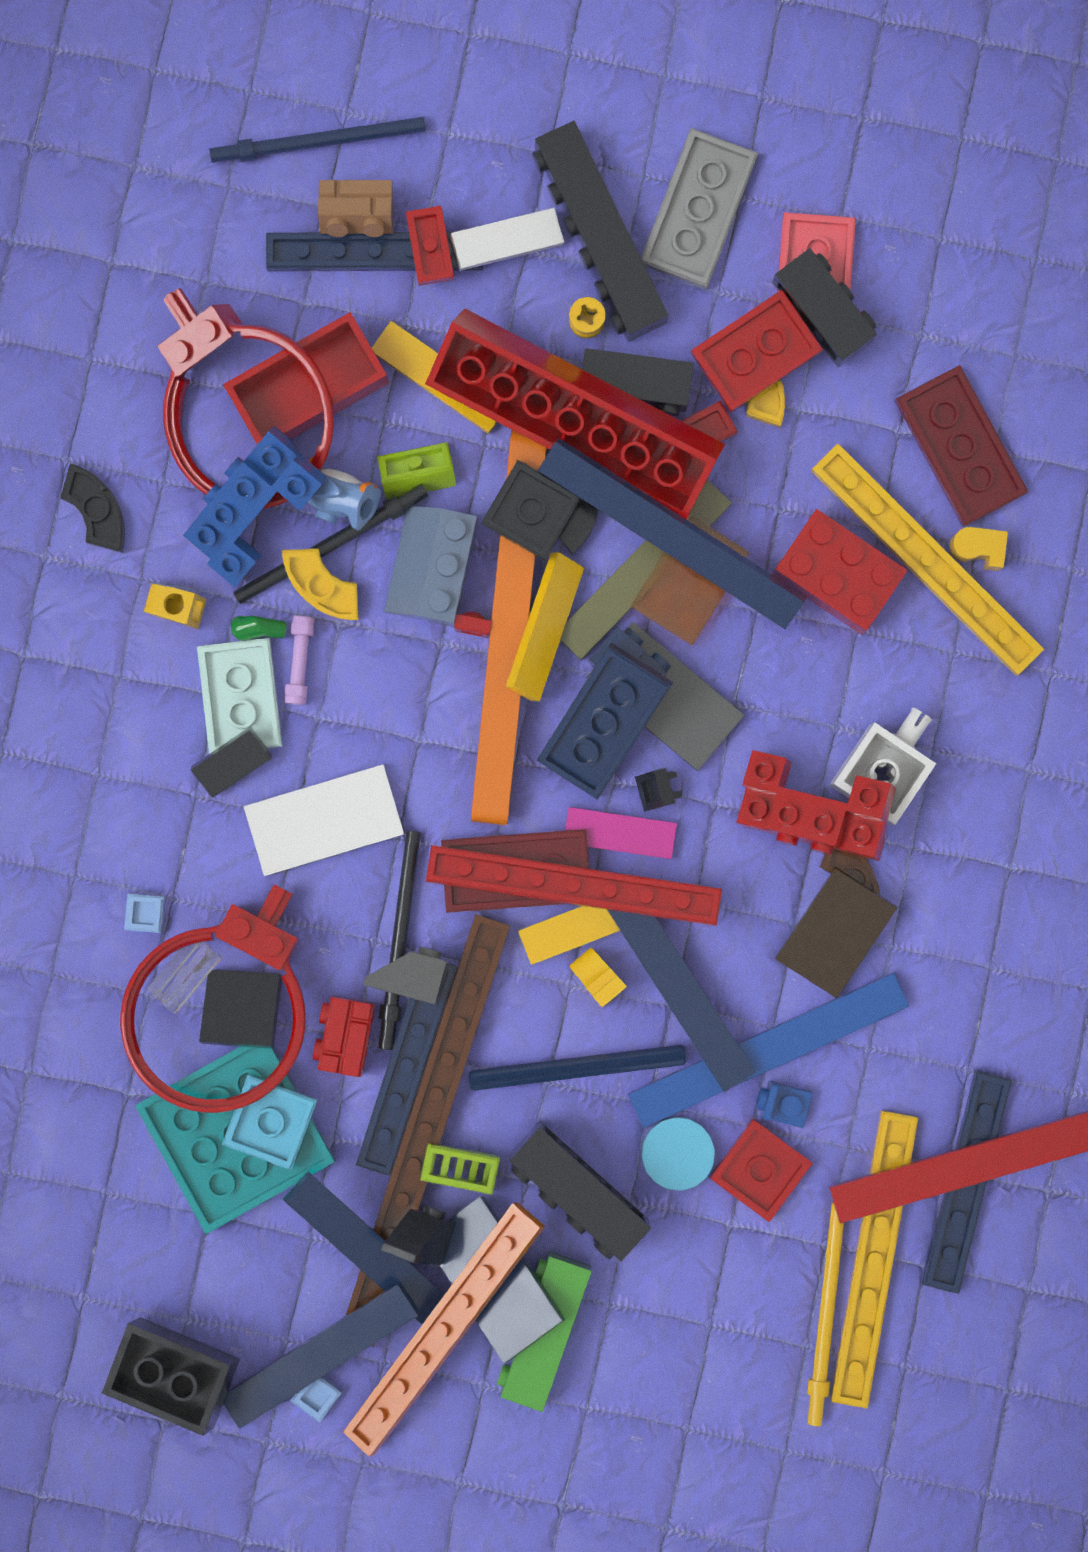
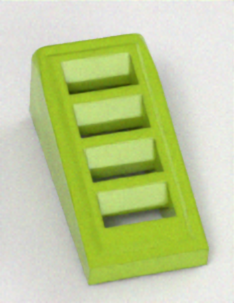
[420,1143,500,1195]

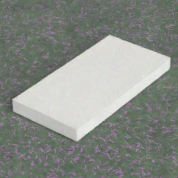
[243,764,405,876]

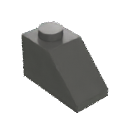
[363,947,447,1005]

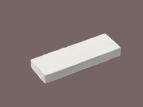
[449,208,564,271]

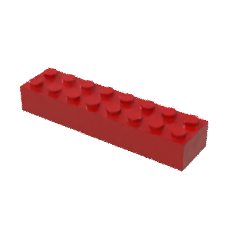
[425,308,725,519]

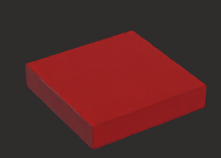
[709,1118,813,1222]

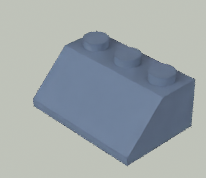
[384,506,478,627]

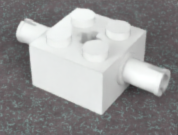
[829,707,936,826]

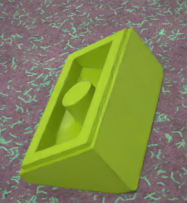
[377,442,456,499]

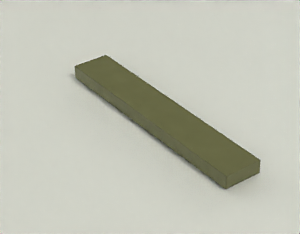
[560,479,732,660]

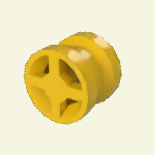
[569,297,605,339]

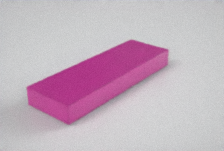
[565,807,677,859]

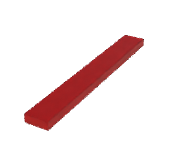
[426,845,722,926]
[828,1111,1088,1224]

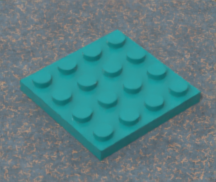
[135,1046,336,1234]

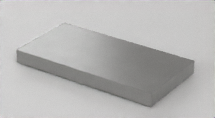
[641,128,758,290]

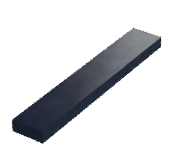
[266,232,483,271]
[607,910,755,1092]
[356,962,458,1176]
[922,1070,1012,1294]
[283,1171,445,1324]
[223,1281,421,1429]

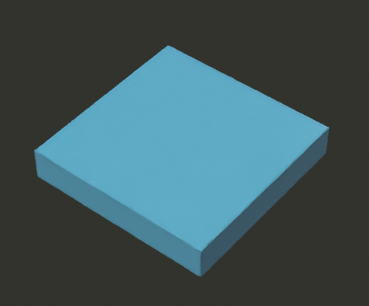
[222,1074,318,1170]

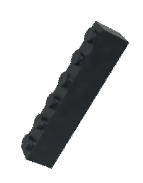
[531,120,669,342]

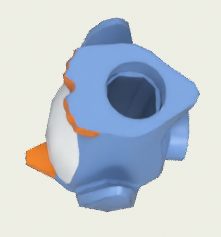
[308,457,381,530]

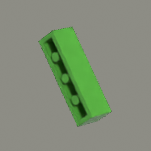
[496,1251,592,1412]

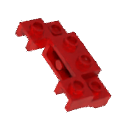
[736,750,896,861]

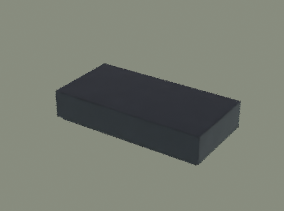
[191,726,272,798]

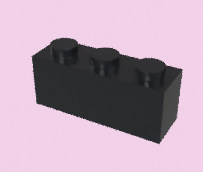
[772,248,877,368]
[582,348,694,416]

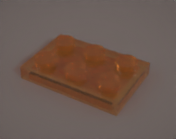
[630,514,750,645]

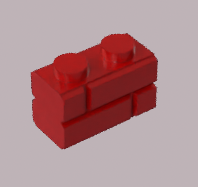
[312,995,376,1077]

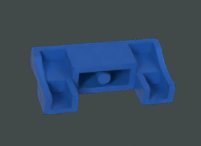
[183,425,327,587]

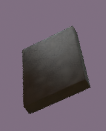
[775,866,897,998]

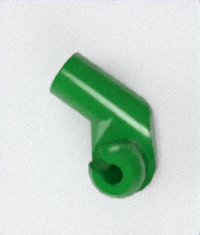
[231,615,287,641]

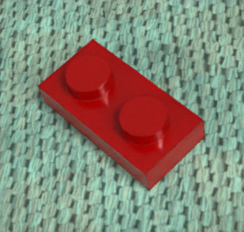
[406,206,454,286]

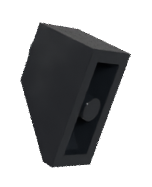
[381,1205,456,1265]

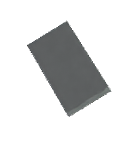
[586,622,744,771]

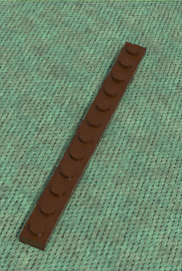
[346,914,510,1347]

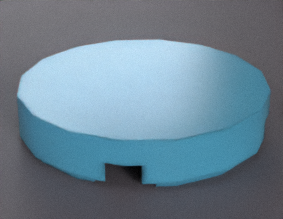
[642,1117,715,1191]

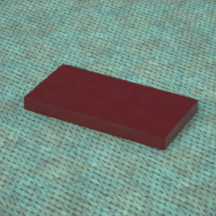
[895,365,1028,527]
[441,829,590,913]

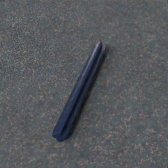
[469,1045,686,1091]

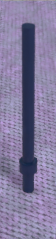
[209,117,426,163]

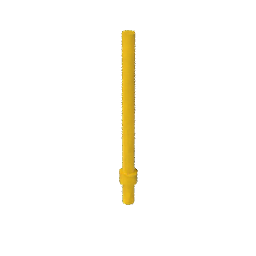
[807,1202,844,1426]

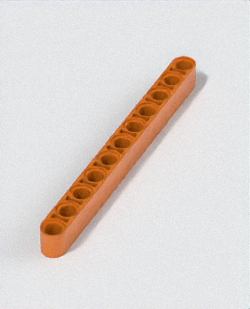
[471,430,547,825]

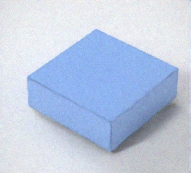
[124,893,166,933]
[290,1376,342,1423]

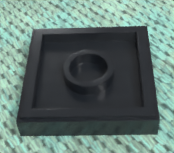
[481,460,581,561]
[199,970,282,1049]

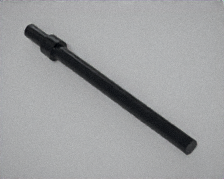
[233,483,429,604]
[378,831,421,1050]

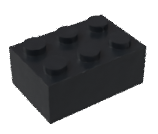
[102,1317,240,1436]

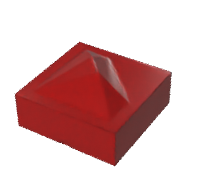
[454,611,492,638]

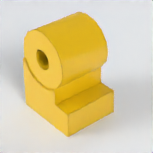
[949,527,1008,572]
[143,584,207,630]
[569,947,627,1007]

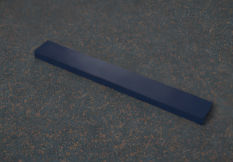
[538,437,807,629]

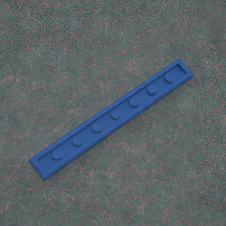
[628,973,909,1128]

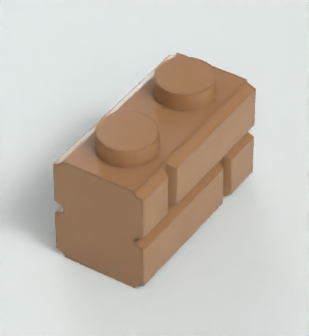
[318,180,394,237]

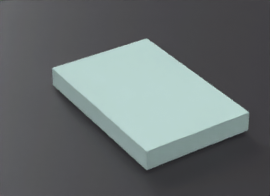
[197,638,283,754]

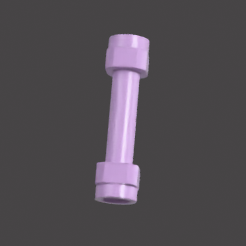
[284,616,315,705]

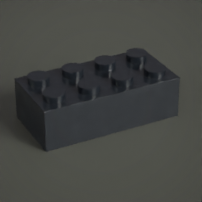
[509,1121,651,1262]

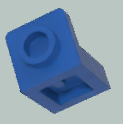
[756,1081,812,1128]

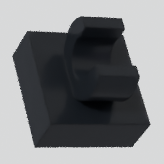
[635,768,682,812]

